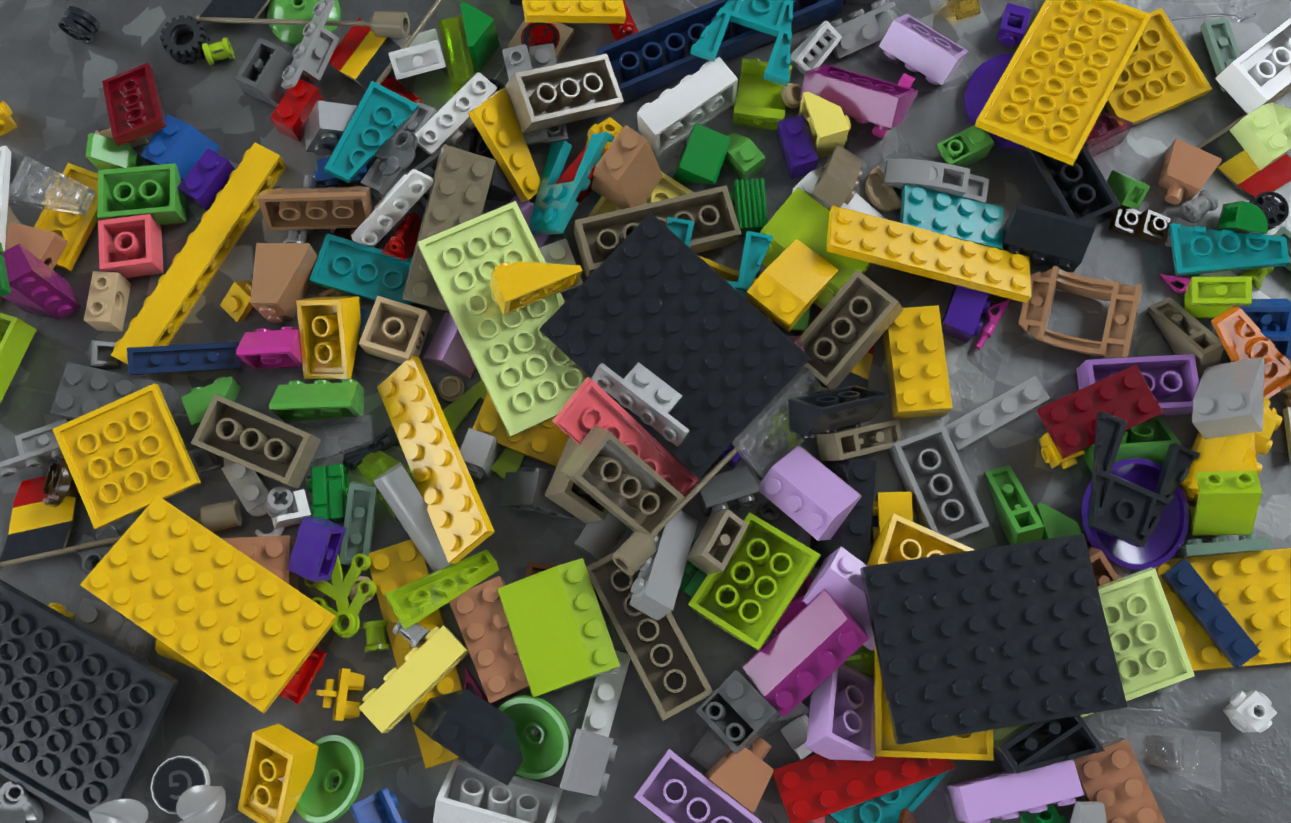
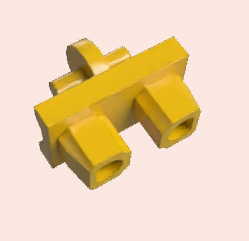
[316,668,365,721]

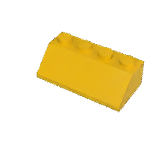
[867,513,974,566]

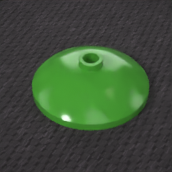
[267,0,341,47]
[498,695,571,779]
[295,735,364,823]

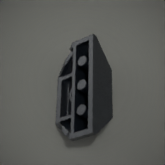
[413,689,524,786]

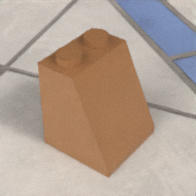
[591,125,663,209]
[250,243,318,324]

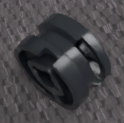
[58,6,100,44]
[1249,191,1289,231]

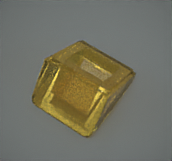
[949,0,981,20]

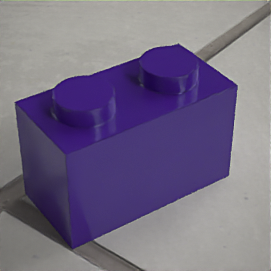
[776,115,818,179]
[177,148,235,211]
[941,285,992,343]
[287,517,346,582]

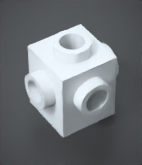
[1222,690,1277,733]

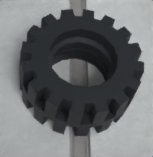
[160,15,210,64]

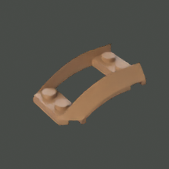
[1019,266,1142,358]

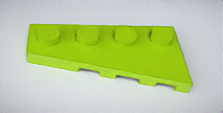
[385,549,499,630]

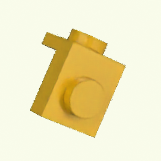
[220,280,253,322]

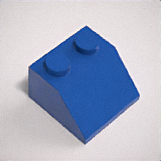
[141,114,221,182]

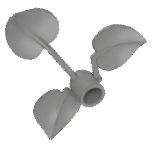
[89,785,226,823]

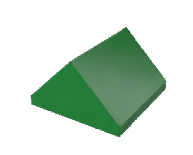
[460,2,500,73]
[672,123,731,184]

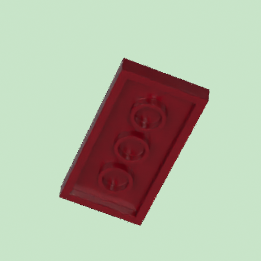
[102,63,166,146]
[1036,365,1164,459]

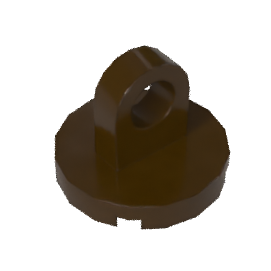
[43,453,82,507]

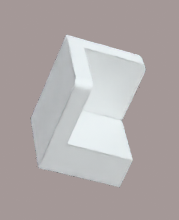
[271,489,311,529]
[781,714,813,759]

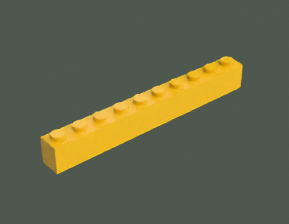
[111,142,287,377]

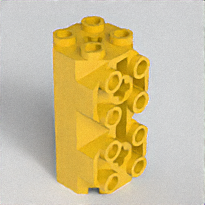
[1180,397,1282,502]

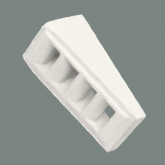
[791,20,843,75]

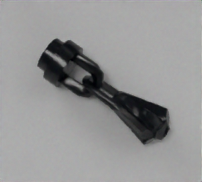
[342,426,400,470]

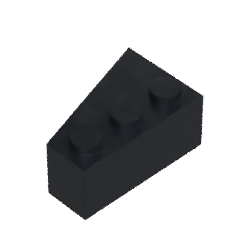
[993,715,1105,774]

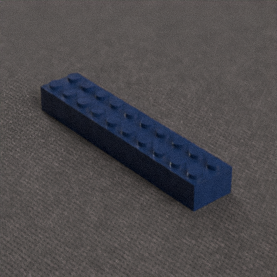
[596,0,843,103]

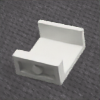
[389,28,446,80]

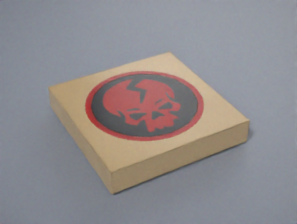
[507,19,574,62]

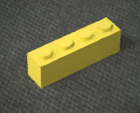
[359,626,469,733]

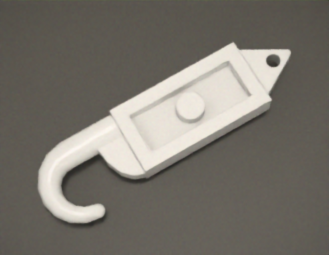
[221,458,285,537]

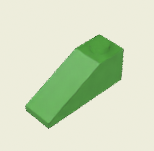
[984,465,1044,545]

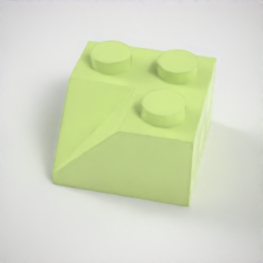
[1230,103,1291,171]

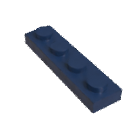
[127,342,241,375]
[1160,558,1261,668]

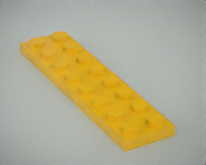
[827,205,1031,303]
[377,355,495,564]
[369,539,463,769]

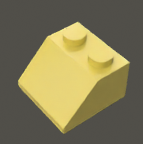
[798,92,851,160]

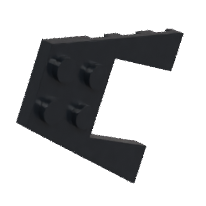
[1088,411,1200,547]

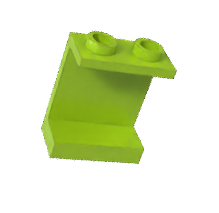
[732,58,792,131]
[1184,277,1252,319]
[1189,471,1262,536]

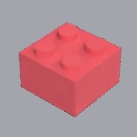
[98,214,164,278]

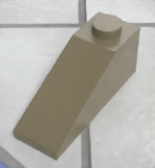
[1148,297,1224,376]
[816,419,902,461]

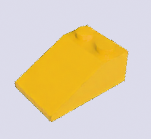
[747,239,839,332]
[490,261,582,315]
[296,296,361,379]
[237,723,319,823]

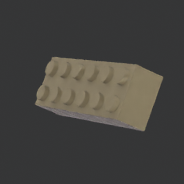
[401,144,496,313]
[573,185,741,279]
[586,552,714,721]

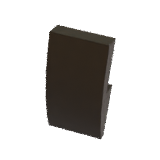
[1109,204,1171,243]

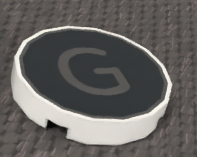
[151,756,211,814]

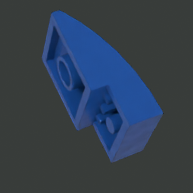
[1227,299,1291,363]

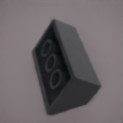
[1027,144,1121,224]
[810,458,877,569]

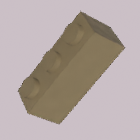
[812,144,863,208]

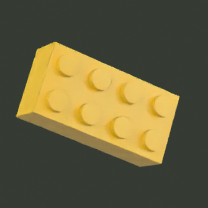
[883,305,953,419]

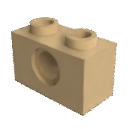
[84,271,131,332]

